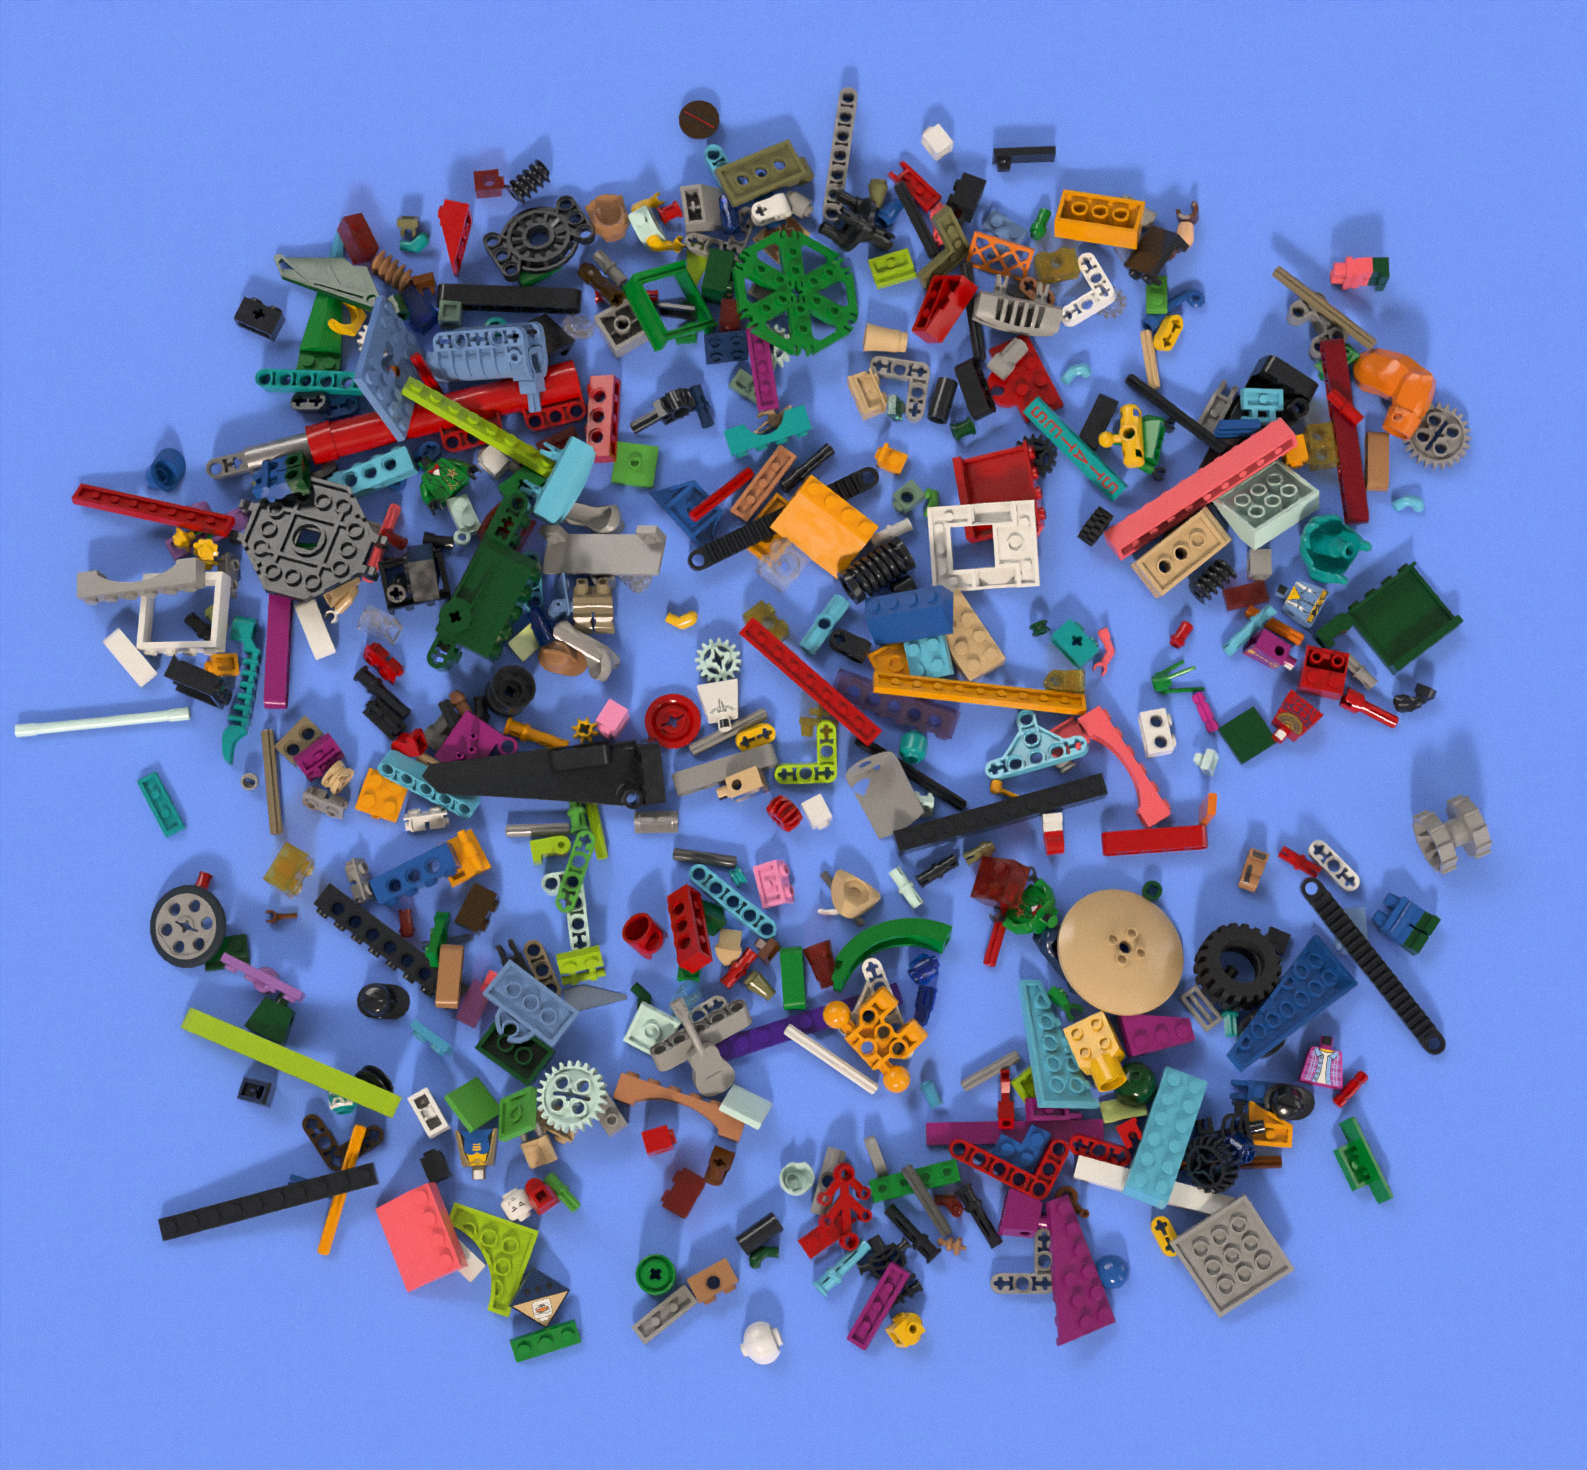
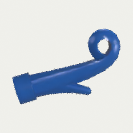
[1141,289,1205,333]

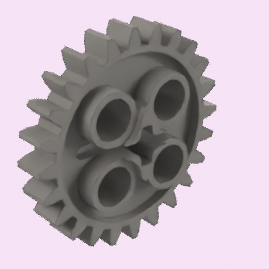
[1402,402,1471,470]

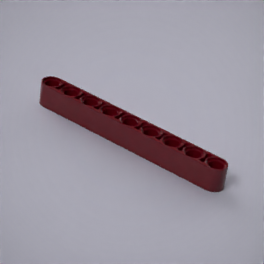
[1320,338,1369,526]

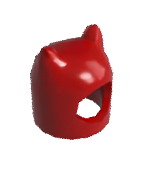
[622,912,668,960]

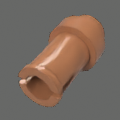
[449,690,475,717]

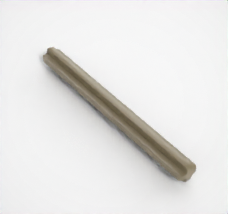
[1272,266,1377,350]

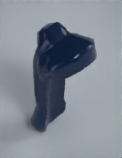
[1032,921,1077,994]

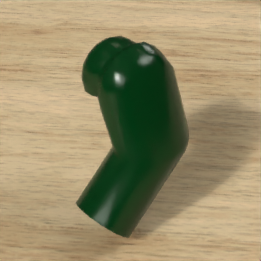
[630,982,652,1011]
[748,1246,779,1269]

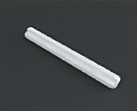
[784,1024,879,1094]

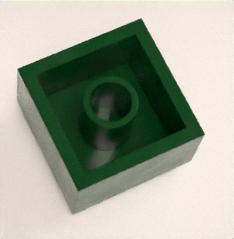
[702,248,738,306]

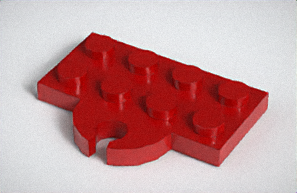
[987,335,1064,424]

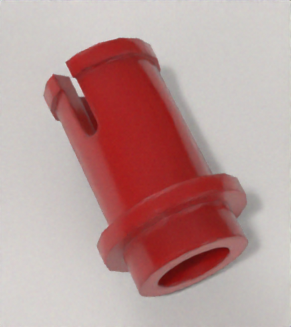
[1169,620,1194,649]
[195,871,213,890]

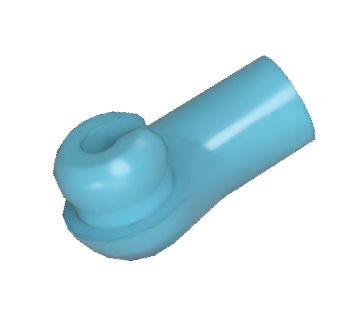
[1060,363,1092,385]
[1391,495,1425,512]

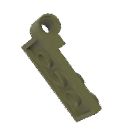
[714,139,815,208]

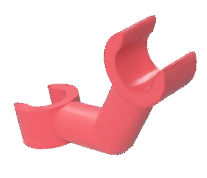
[1092,627,1115,677]

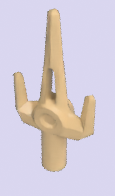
[753,405,793,435]

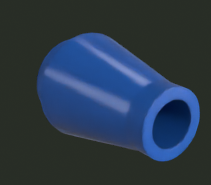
[875,198,904,228]

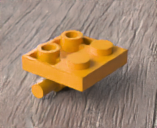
[432,829,492,888]

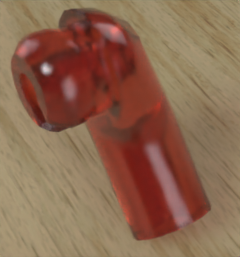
[934,1194,964,1218]

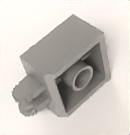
[593,298,649,359]

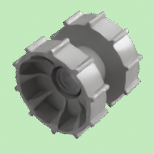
[1411,794,1493,875]

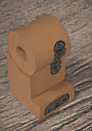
[1237,848,1270,893]

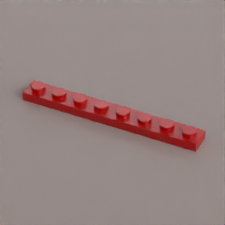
[71,483,236,538]
[739,617,883,747]

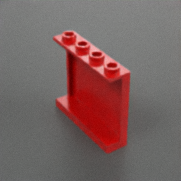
[952,440,1047,544]

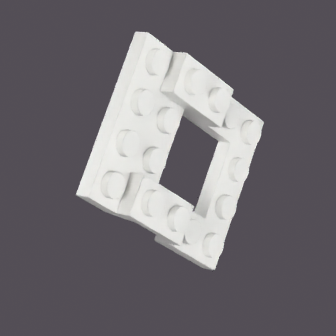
[927,500,1040,592]

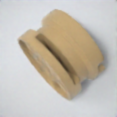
[321,760,354,795]

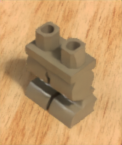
[573,578,615,634]

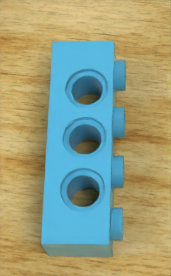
[327,445,419,500]

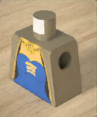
[455,1128,498,1180]

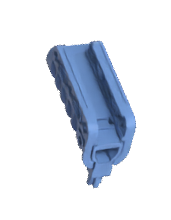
[426,321,548,413]

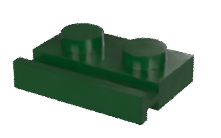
[202,934,250,972]

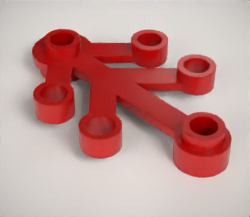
[816,1162,872,1251]

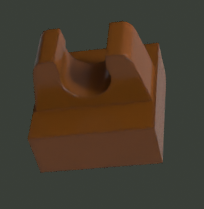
[412,272,437,298]
[754,938,780,965]

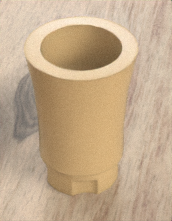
[863,322,908,353]

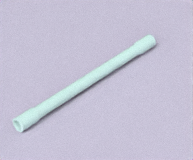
[15,707,191,737]

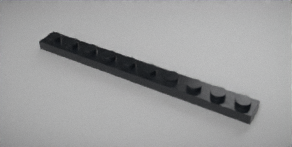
[158,1162,380,1241]

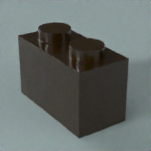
[454,882,500,936]

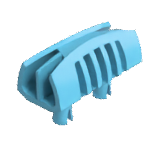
[520,436,596,525]

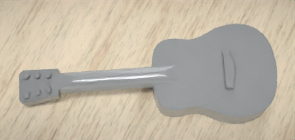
[670,997,735,1097]

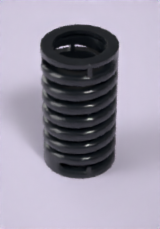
[837,536,916,605]

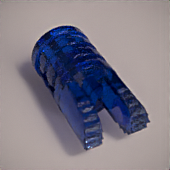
[718,194,741,235]
[527,604,556,647]
[914,985,938,1028]

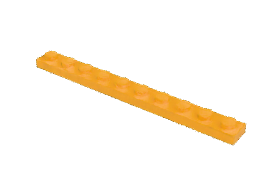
[872,671,1087,716]

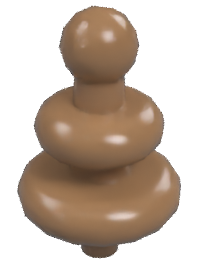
[937,1237,967,1256]

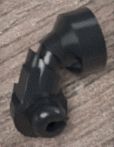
[1393,683,1437,713]

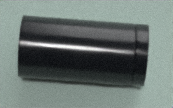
[927,377,958,424]
[735,1212,784,1256]

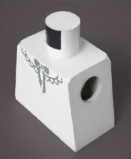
[697,679,739,732]

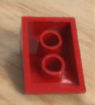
[438,199,473,277]

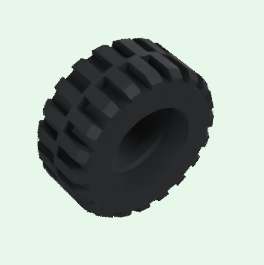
[1193,923,1282,1011]

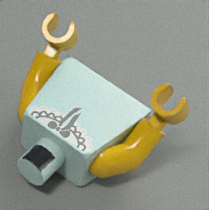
[628,192,686,253]

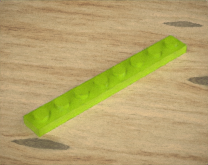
[401,376,556,478]

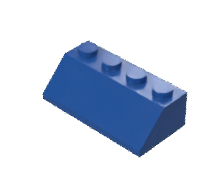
[865,585,953,647]

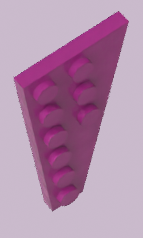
[1046,1194,1116,1346]

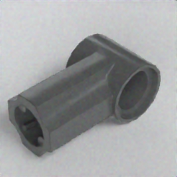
[424,712,461,752]

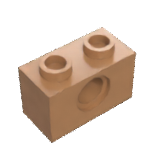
[686,1257,739,1306]

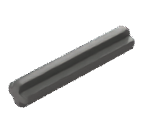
[672,848,737,868]

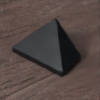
[654,297,698,321]

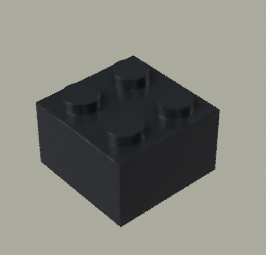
[403,543,440,602]

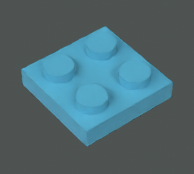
[903,635,954,678]

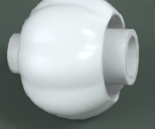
[740,1321,783,1365]

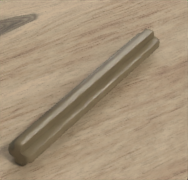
[261,729,283,835]

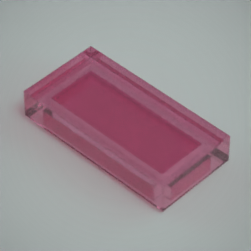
[455,979,489,1028]

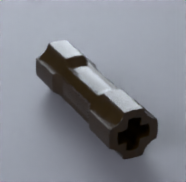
[577,262,625,307]

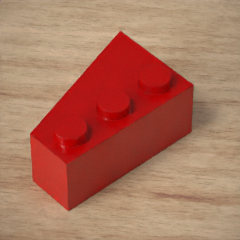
[911,275,979,343]

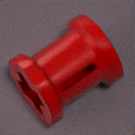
[656,200,683,225]

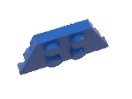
[649,480,723,548]

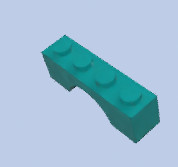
[723,404,812,458]

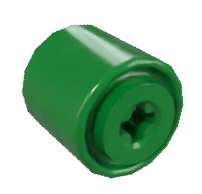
[635,1254,677,1296]

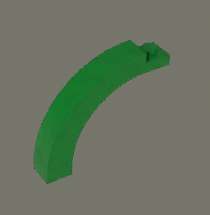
[831,918,953,993]

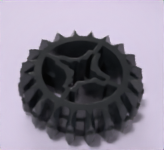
[1183,1133,1241,1194]

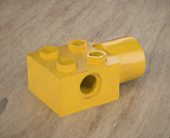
[1063,1010,1127,1092]

